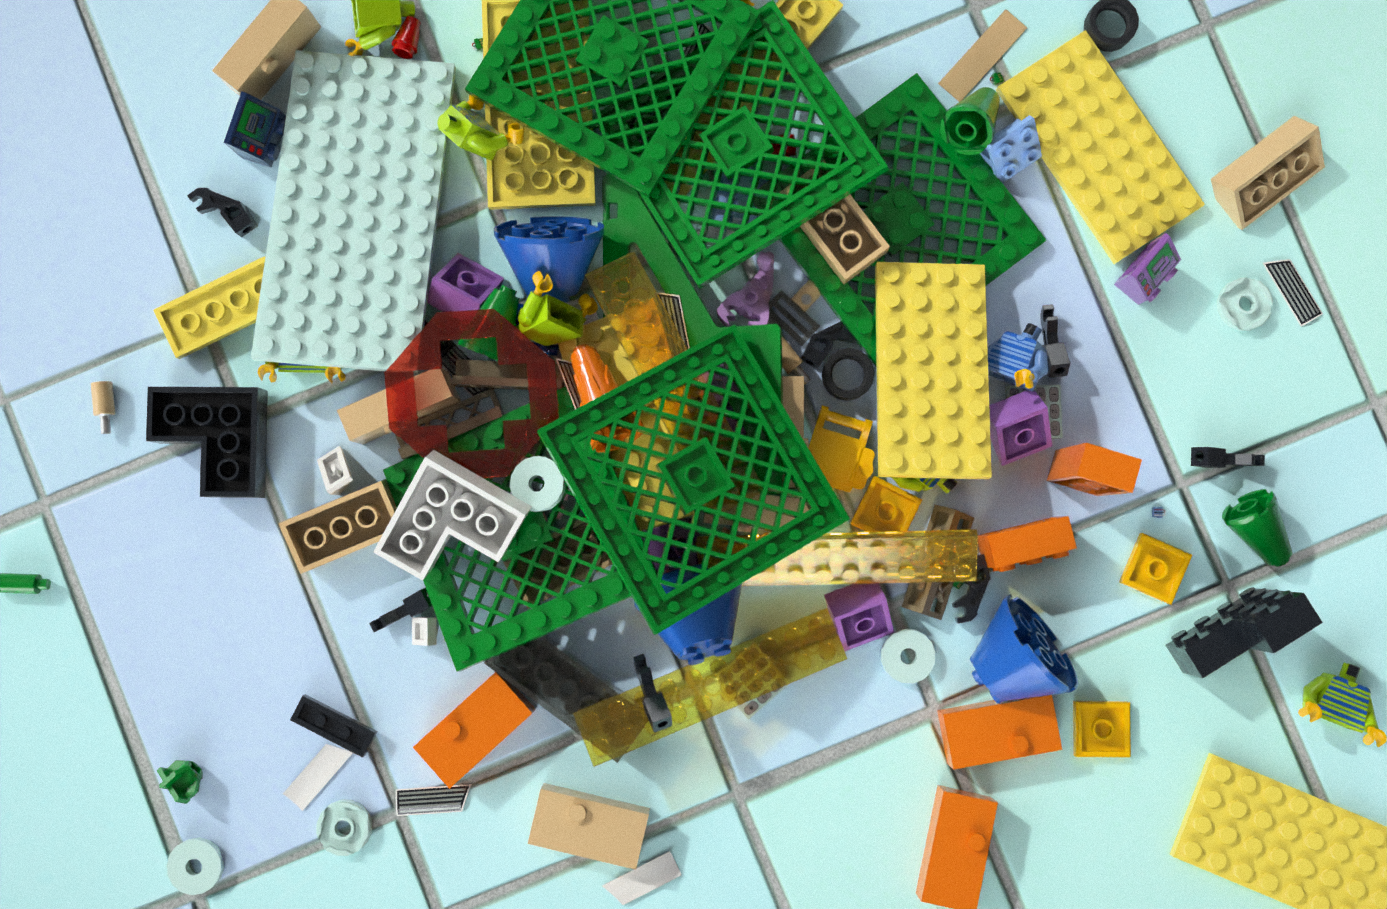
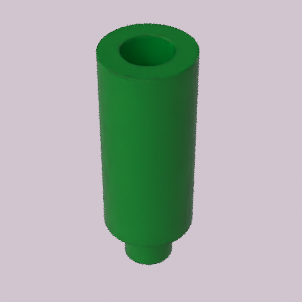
[0,573,51,594]

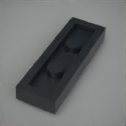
[290,694,378,758]

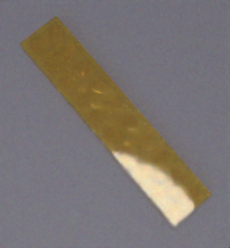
[585,251,762,512]
[696,529,978,586]
[572,608,847,767]

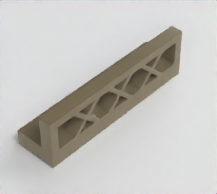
[452,359,564,391]
[394,388,504,460]
[902,504,974,620]

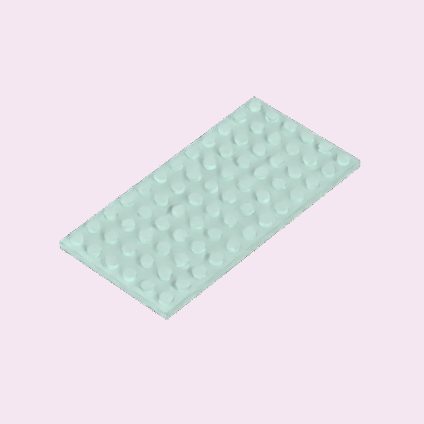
[251,50,456,374]

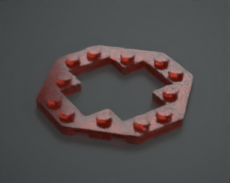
[384,309,559,478]

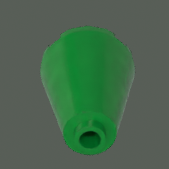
[940,87,1000,155]
[458,285,520,364]
[1222,489,1293,567]

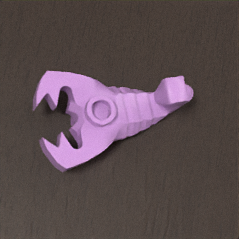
[716,251,774,327]

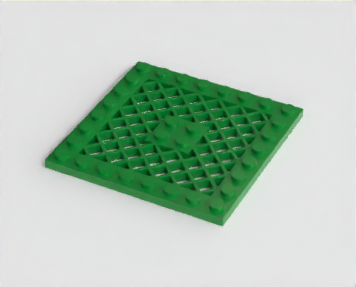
[465,0,761,197]
[592,0,888,289]
[753,73,1047,368]
[537,324,850,635]
[383,386,657,672]

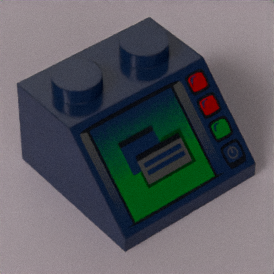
[223,91,286,167]

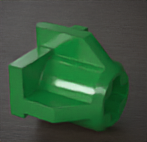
[156,760,203,804]

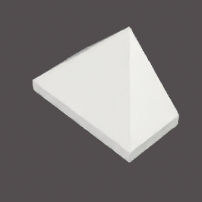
[317,446,353,495]

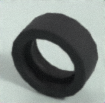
[1083,0,1139,52]
[822,348,875,401]

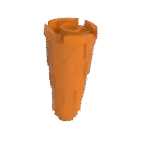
[571,344,644,452]

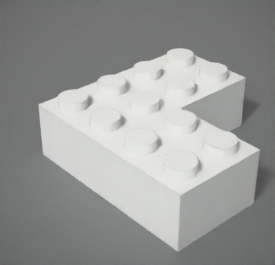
[373,450,532,581]

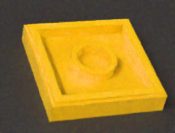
[850,476,923,548]
[1119,533,1192,605]
[1073,701,1131,757]

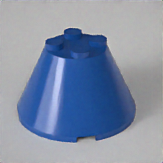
[494,216,604,303]
[634,564,742,665]
[970,595,1079,704]

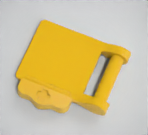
[809,405,875,492]

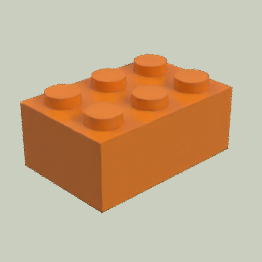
[976,516,1077,572]

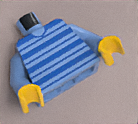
[987,323,1048,392]

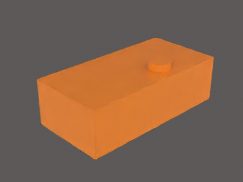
[1046,443,1142,496]
[413,669,536,789]
[937,695,1063,770]
[916,785,998,909]

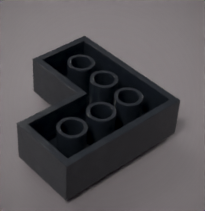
[146,387,268,498]
[1165,587,1323,678]

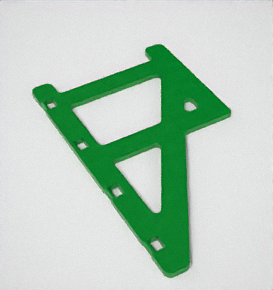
[602,174,784,494]

